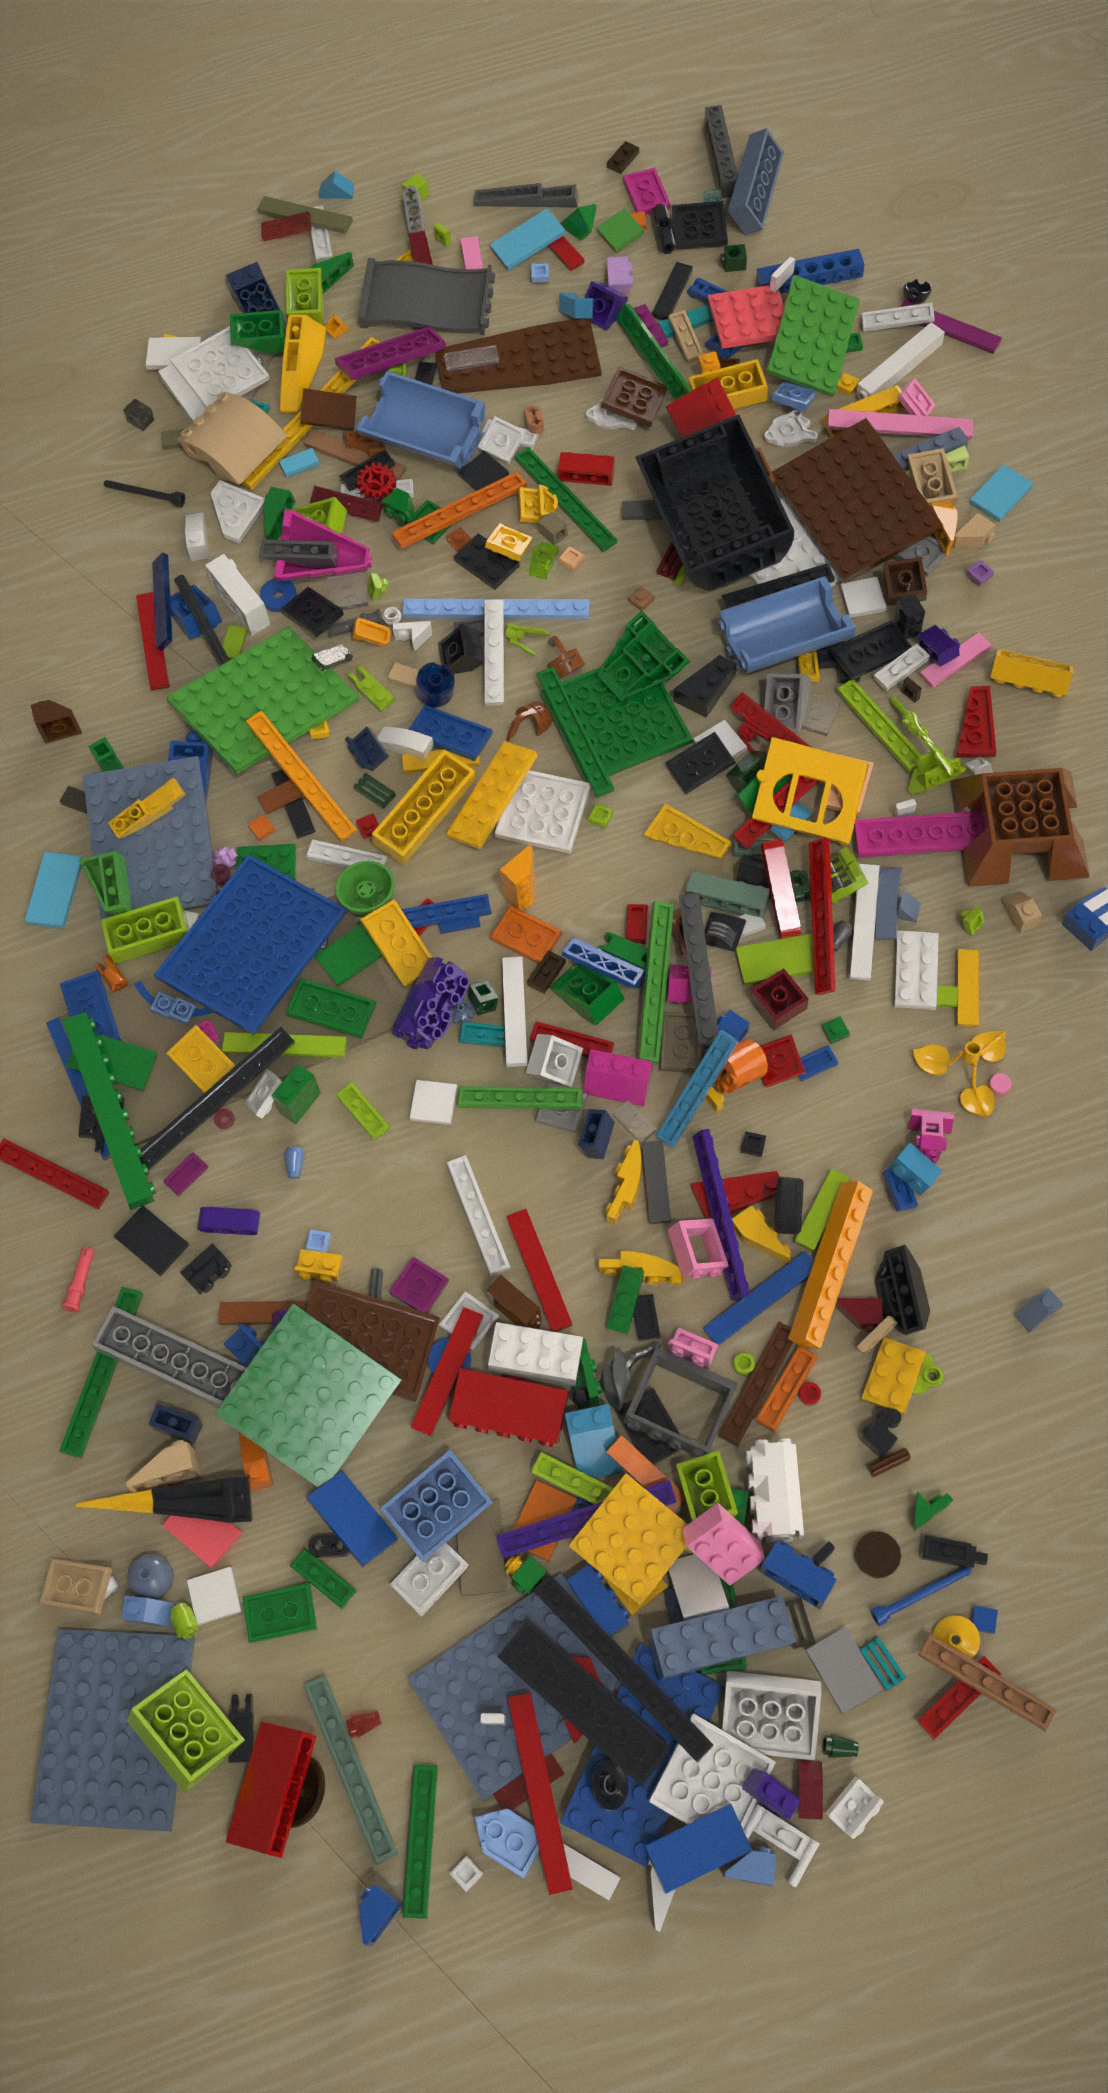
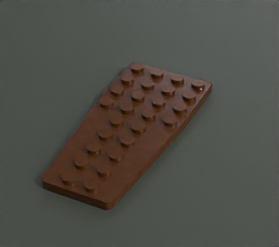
[436,318,602,394]

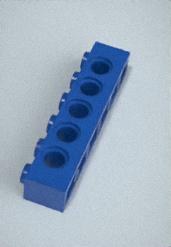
[756,248,865,293]

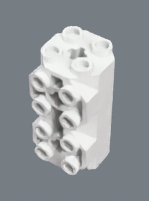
[745,1438,804,1543]

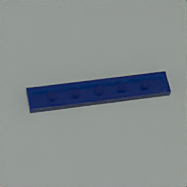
[152,552,172,651]

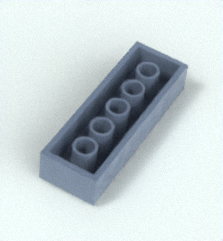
[728,128,784,235]
[646,1595,796,1681]

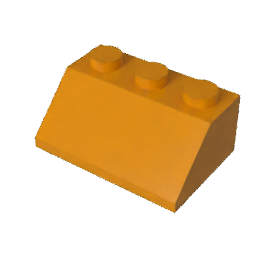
[500,845,536,911]

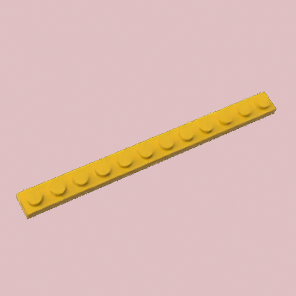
[241,337,381,490]

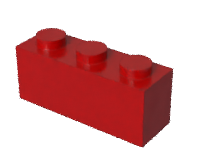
[557,452,615,486]

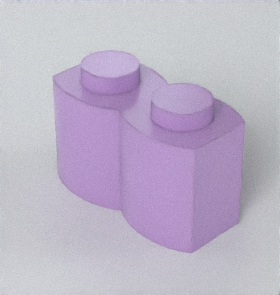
[607,256,633,293]

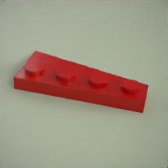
[690,1171,780,1219]

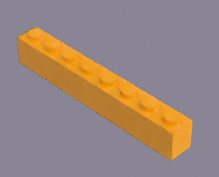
[788,1181,873,1349]

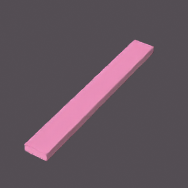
[827,409,973,439]

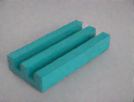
[860,1637,906,1691]

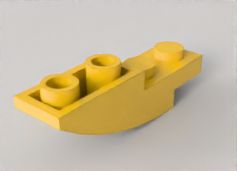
[108,778,186,839]
[605,1139,641,1226]
[599,1251,686,1285]

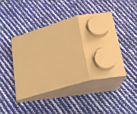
[907,448,958,506]
[126,1441,201,1492]

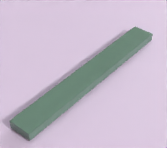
[303,1675,398,1865]

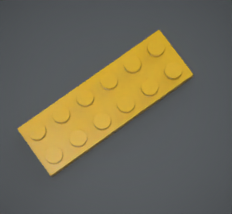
[446,741,538,850]

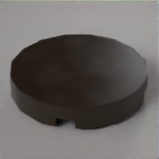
[855,1531,901,1579]

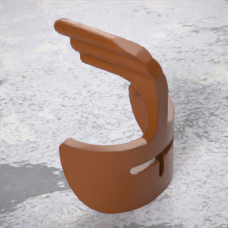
[547,636,585,678]
[506,701,552,741]

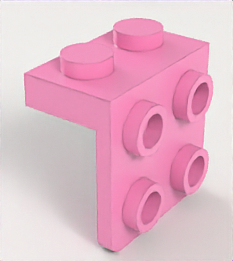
[668,1328,719,1370]

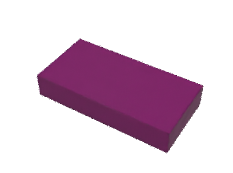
[163,1152,209,1197]

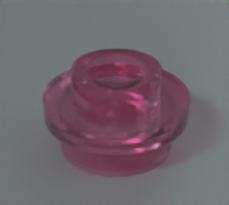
[214,1109,235,1129]

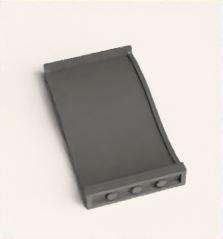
[358,258,495,335]

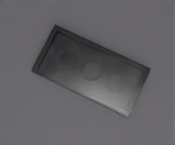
[830,620,912,681]

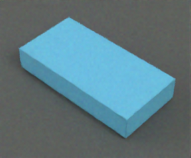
[279,448,320,478]

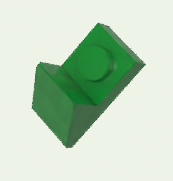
[912,1492,953,1531]

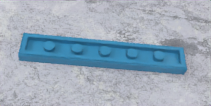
[656,1030,739,1147]

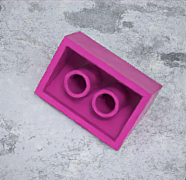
[583,1049,653,1106]

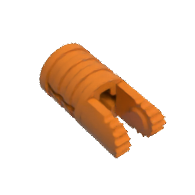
[95,954,128,992]

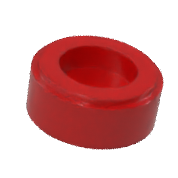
[799,1382,821,1406]

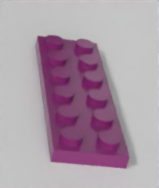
[335,326,446,380]

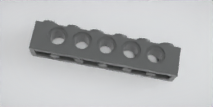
[705,105,738,198]

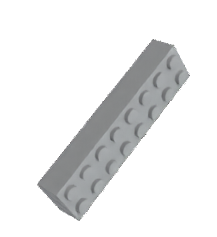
[92,1306,247,1408]

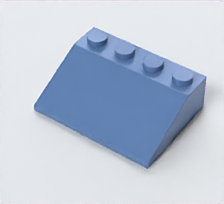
[380,1450,493,1562]

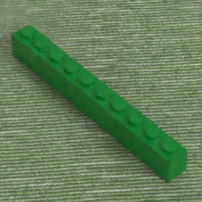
[62,1012,156,1210]

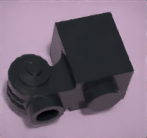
[861,1407,901,1459]

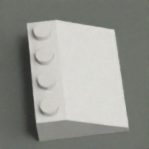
[722,1671,821,1761]

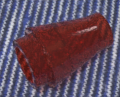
[345,1711,382,1739]

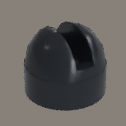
[572,1387,590,1406]

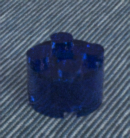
[416,662,455,708]

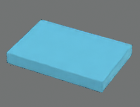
[969,464,1033,522]

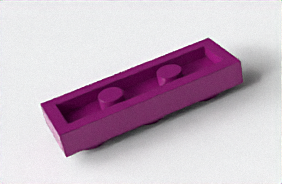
[633,304,668,348]

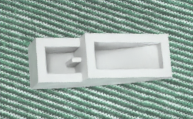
[377,727,434,761]

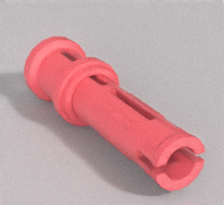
[61,1247,95,1313]

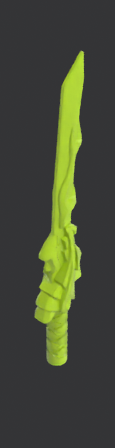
[890,697,953,776]

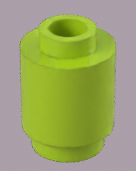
[169,1603,199,1640]

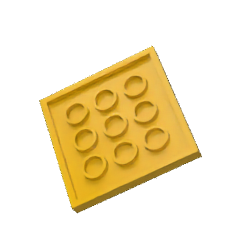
[569,1474,688,1606]

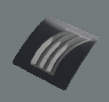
[704,912,746,952]

